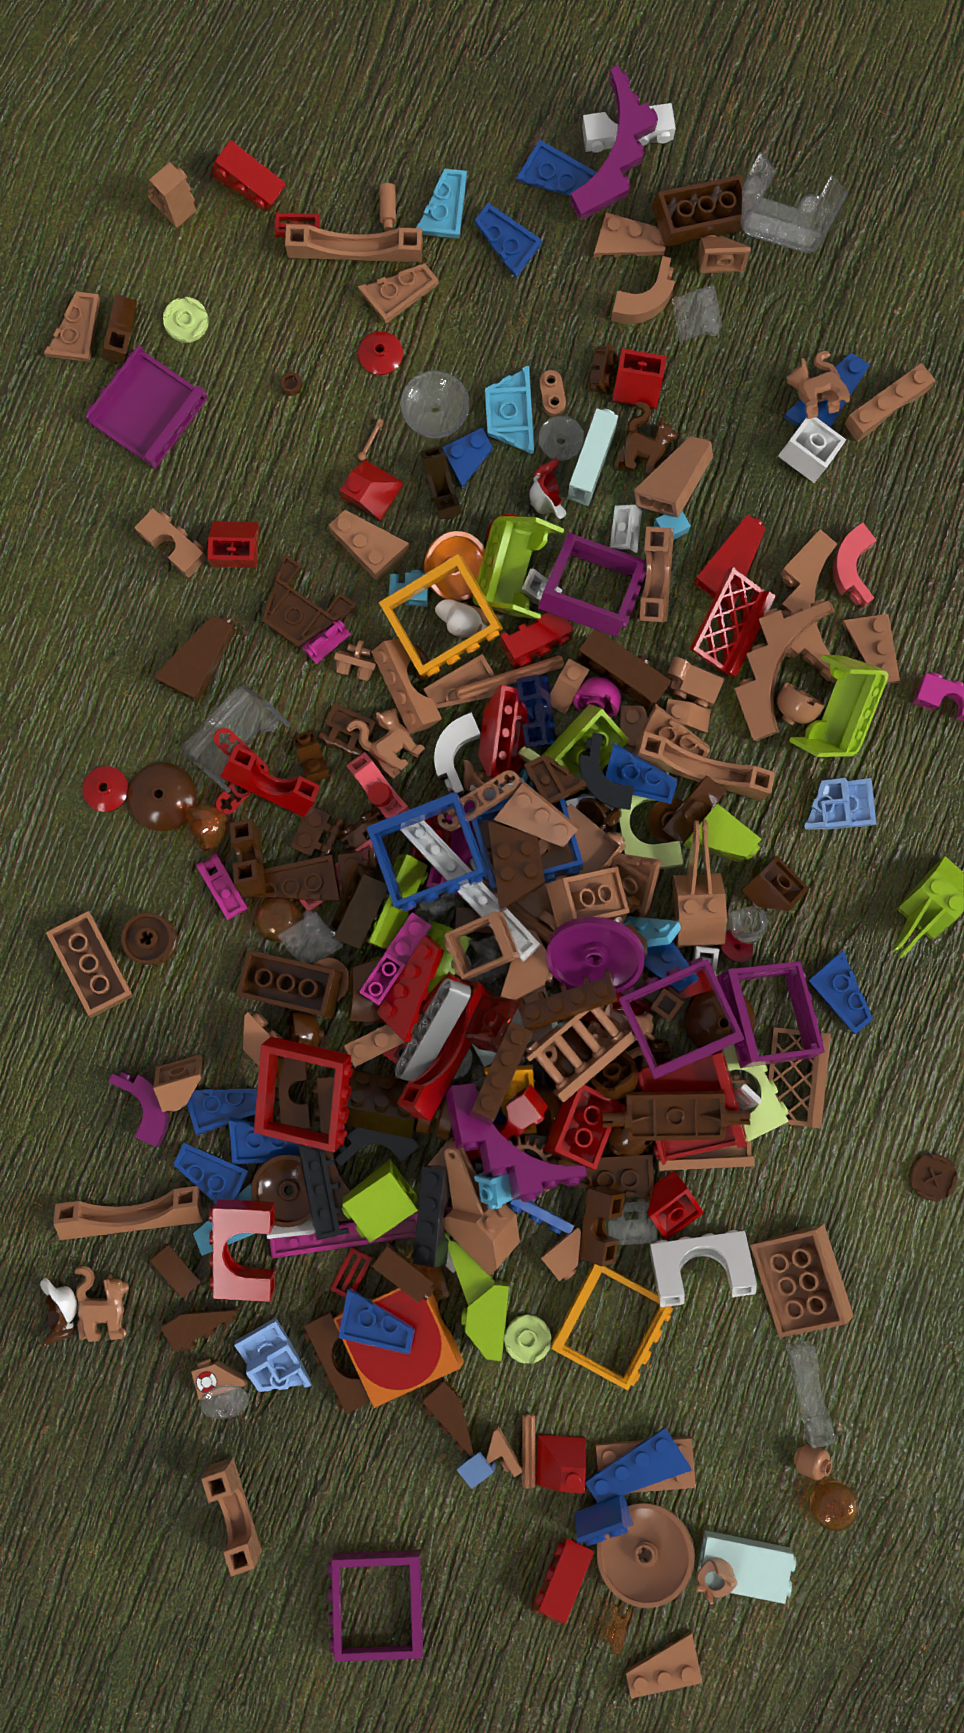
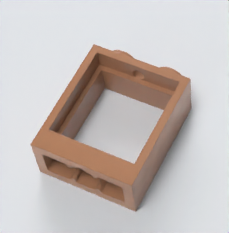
[444,911,520,979]

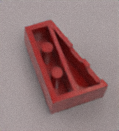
[500,612,574,669]
[531,1539,594,1624]

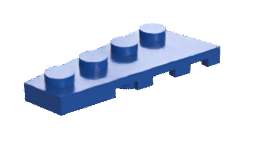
[517,139,597,196]
[783,353,870,427]
[585,1426,692,1504]

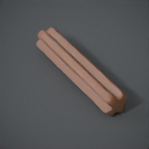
[522,1414,535,1488]

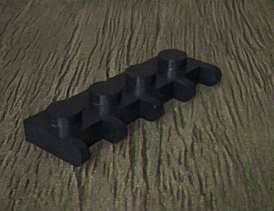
[298,1144,349,1240]

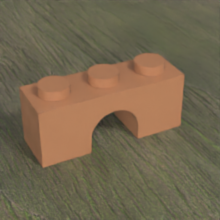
[134,508,207,579]

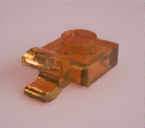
[607,1604,631,1655]

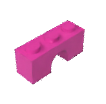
[912,672,964,722]

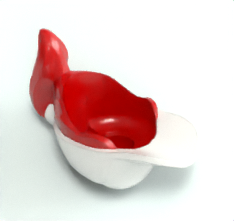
[529,457,566,519]

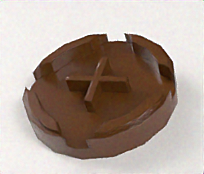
[909,1153,958,1201]

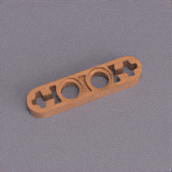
[438,770,522,831]

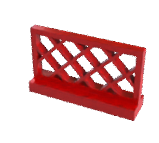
[690,568,776,677]

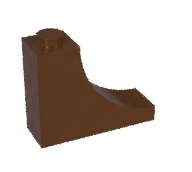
[372,1241,434,1303]

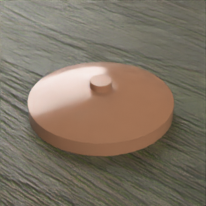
[597,1503,695,1608]

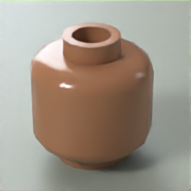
[794,1443,832,1481]

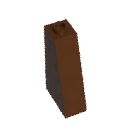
[154,615,237,703]

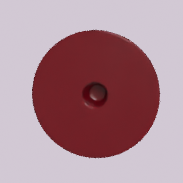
[721,931,753,963]

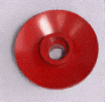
[358,331,403,375]
[82,766,129,812]

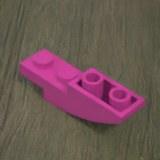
[359,913,432,1005]

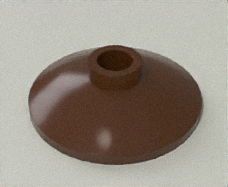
[648,797,684,843]

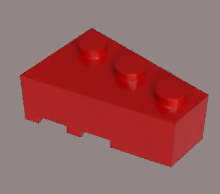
[210,140,286,211]

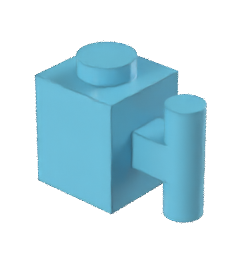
[389,570,429,606]

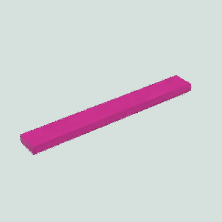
[269,1206,453,1258]

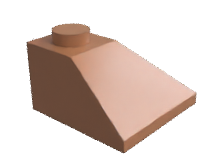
[698,235,751,273]
[153,1054,202,1113]

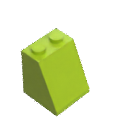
[683,803,761,862]
[341,1158,418,1243]

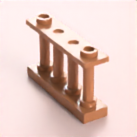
[523,1007,637,1102]

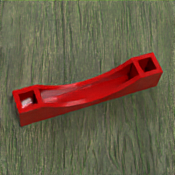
[397,980,495,1121]

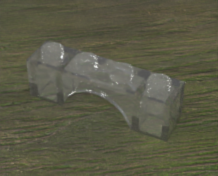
[786,1341,836,1448]

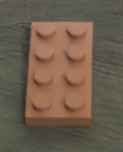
[595,1436,696,1493]

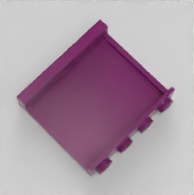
[85,345,208,469]

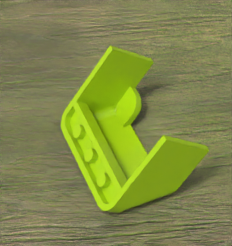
[473,516,564,619]
[789,655,888,757]

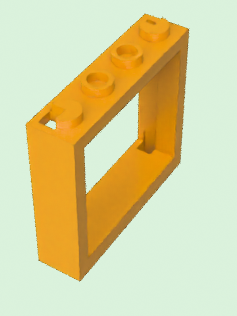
[379,554,503,677]
[551,1264,673,1390]

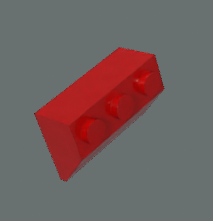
[543,1085,621,1170]

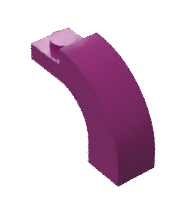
[108,1071,169,1147]

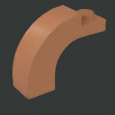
[611,256,675,324]

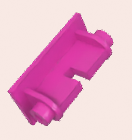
[302,620,351,664]

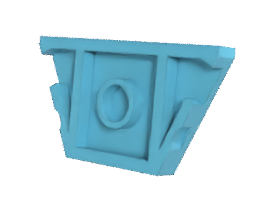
[485,366,534,454]

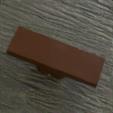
[661,775,726,845]

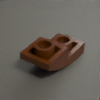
[149,1244,201,1299]

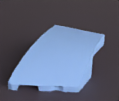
[805,778,877,830]
[234,1317,311,1392]

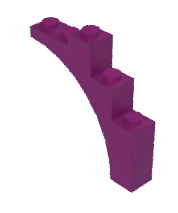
[570,65,658,221]
[446,1083,587,1202]

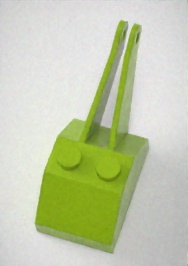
[892,856,964,959]
[445,1232,510,1361]

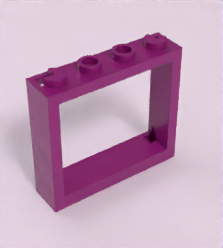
[538,533,646,637]
[619,957,744,1079]
[717,961,825,1068]
[327,1550,423,1662]

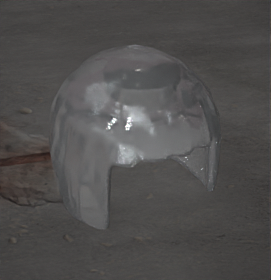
[728,907,768,944]

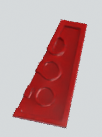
[376,935,444,1042]

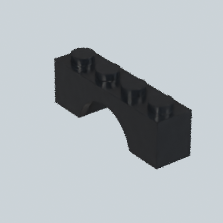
[413,1165,451,1268]

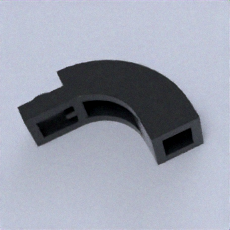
[579,733,634,810]
[335,1127,420,1166]

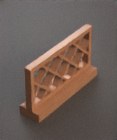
[768,1027,831,1129]

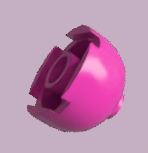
[573,677,621,718]

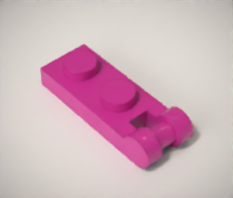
[196,853,249,920]

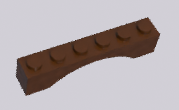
[313,1077,353,1221]

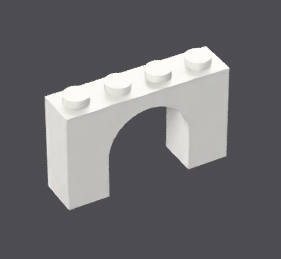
[650,1230,757,1307]

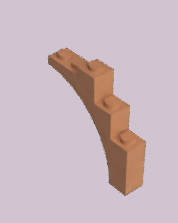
[779,529,837,683]
[734,599,835,741]

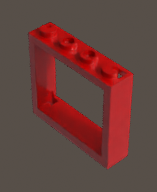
[254,1036,353,1152]

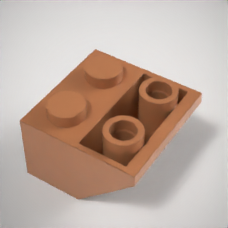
[243,1012,284,1066]

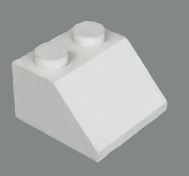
[778,417,846,483]

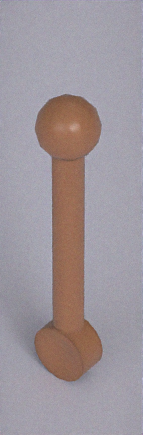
[358,418,384,461]

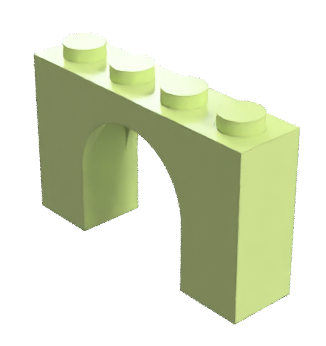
[618,772,683,870]
[723,1044,789,1146]

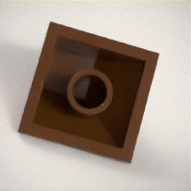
[742,856,809,911]

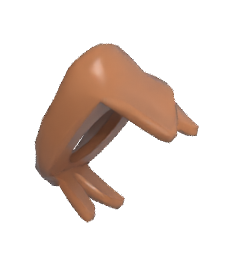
[696,1558,737,1605]

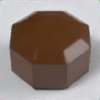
[280,372,303,396]

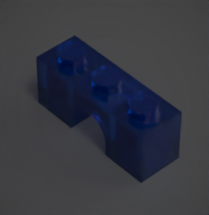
[517,675,556,749]

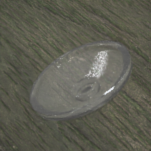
[401,371,469,438]

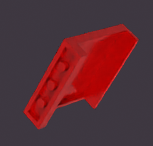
[636,1049,748,1165]

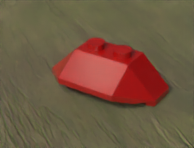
[478,685,532,781]

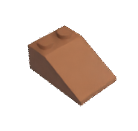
[546,867,630,928]

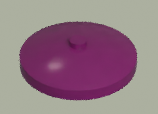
[546,916,644,993]

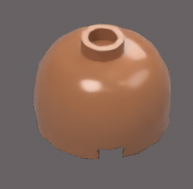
[777,682,825,725]

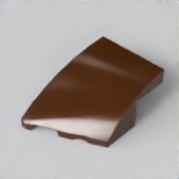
[348,956,401,1023]

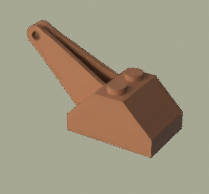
[672,820,727,947]
[501,929,558,1064]
[443,1142,520,1275]

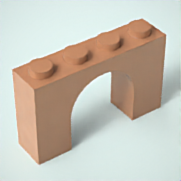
[201,1457,262,1576]

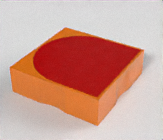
[333,1286,464,1408]

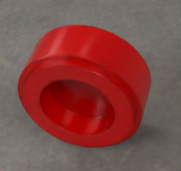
[368,782,392,807]

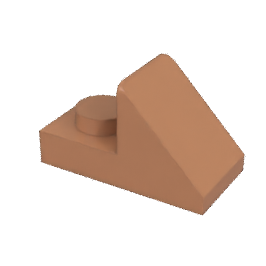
[485,1424,522,1477]

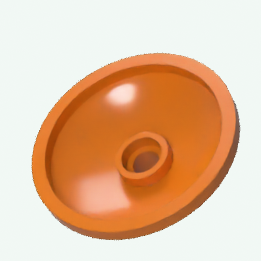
[424,531,485,601]

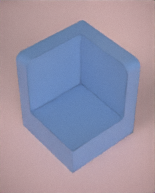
[457,1452,497,1489]

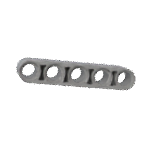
[395,979,471,1081]

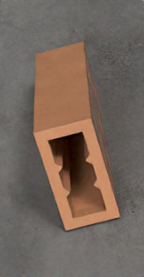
[634,436,713,518]

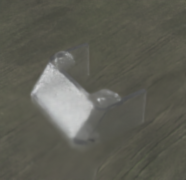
[741,152,848,253]
[182,685,291,793]

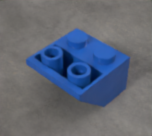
[574,1496,634,1546]

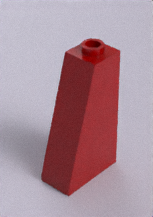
[694,515,766,609]

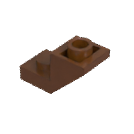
[292,730,330,782]

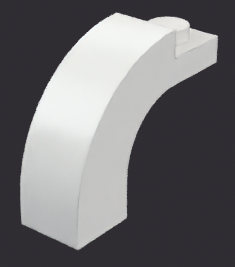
[434,713,480,795]

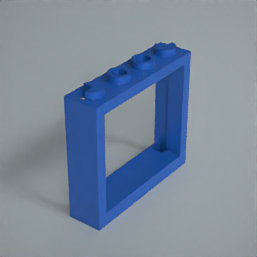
[469,791,583,894]
[366,792,488,911]

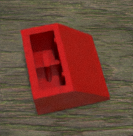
[612,348,667,409]
[208,521,259,568]

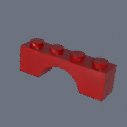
[220,745,320,817]
[453,1084,548,1162]

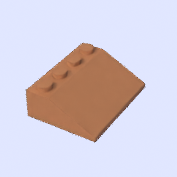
[750,1224,854,1338]

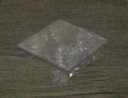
[672,284,723,342]
[277,910,343,965]

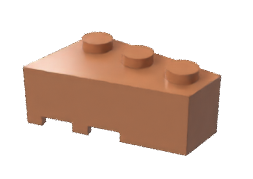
[147,162,196,228]
[328,510,410,581]

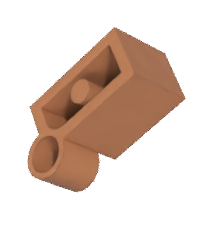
[666,657,724,708]

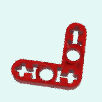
[213,728,269,815]

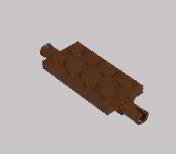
[603,1090,750,1141]

